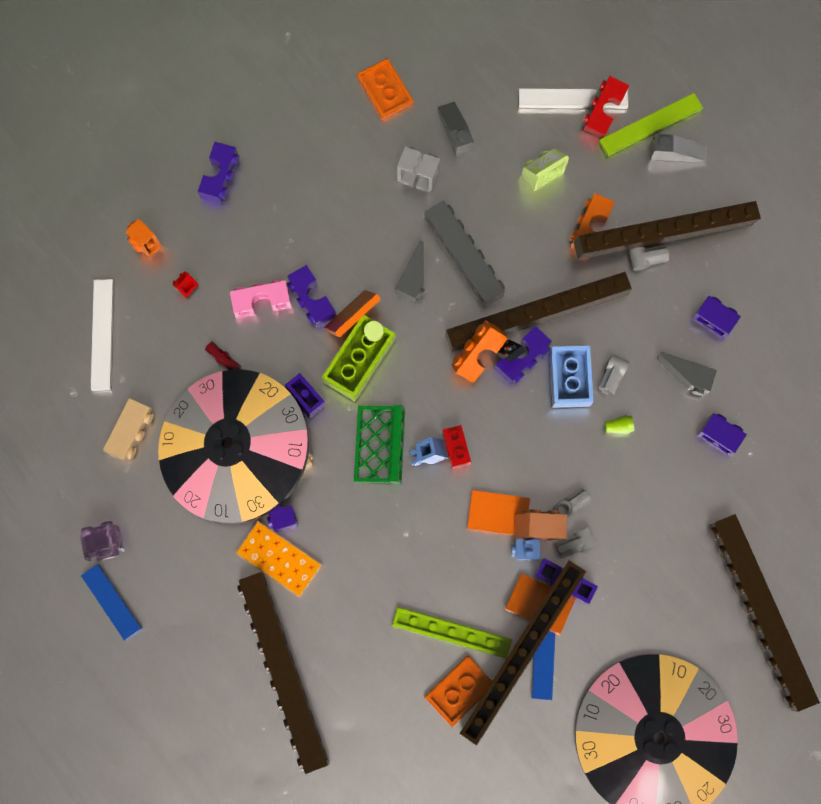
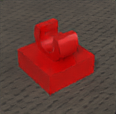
[172,271,199,298]

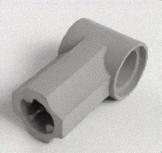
[629,245,669,270]
[599,354,630,395]
[552,487,591,518]
[555,527,597,559]

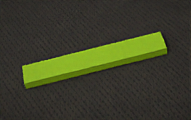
[599,93,703,158]
[392,606,512,659]

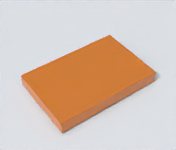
[356,58,414,120]
[324,290,381,337]
[467,490,530,536]
[505,573,576,635]
[424,655,492,727]

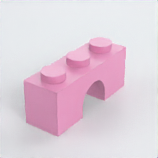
[230,279,292,318]

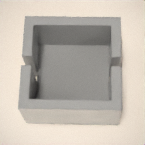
[397,147,440,193]

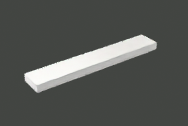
[519,89,628,109]
[91,279,114,391]

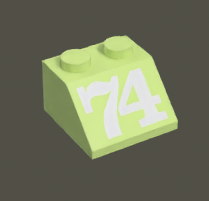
[522,148,569,191]

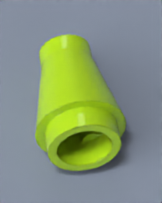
[605,415,634,433]

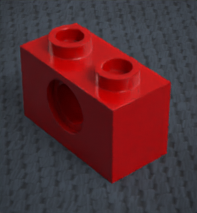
[442,425,471,470]

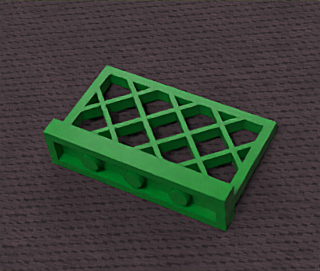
[354,405,405,484]

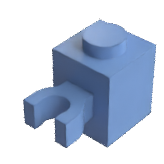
[409,437,448,466]
[511,539,540,561]

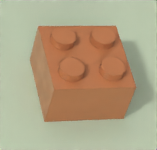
[514,509,567,541]

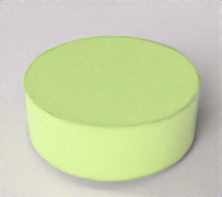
[364,321,384,341]

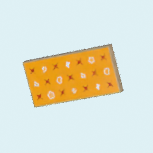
[236,521,322,598]

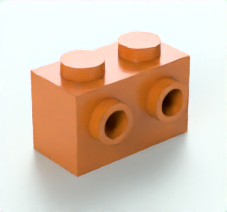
[125,219,162,259]

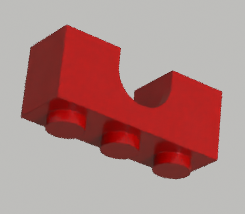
[583,76,630,139]

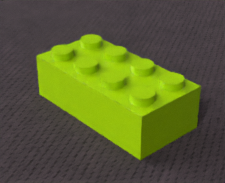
[322,315,396,402]

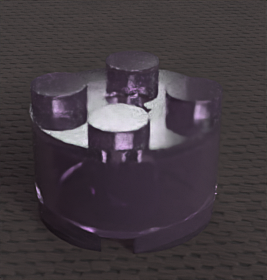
[80,521,124,561]

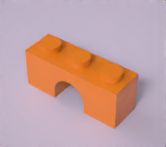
[570,193,615,249]
[451,320,508,383]

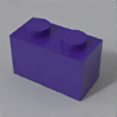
[693,296,741,339]
[285,373,325,419]
[698,413,747,456]

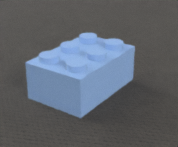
[549,346,594,408]

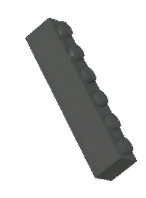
[424,200,505,308]

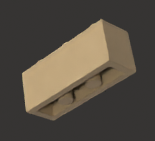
[103,398,154,463]

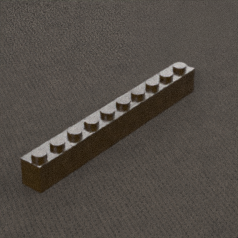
[573,201,761,260]
[445,272,632,353]
[709,514,820,712]
[459,560,587,746]
[237,572,330,774]

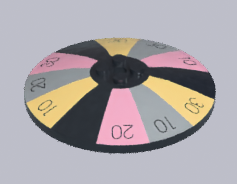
[158,369,310,524]
[575,654,738,804]

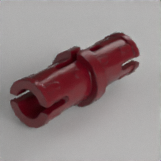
[205,341,241,370]

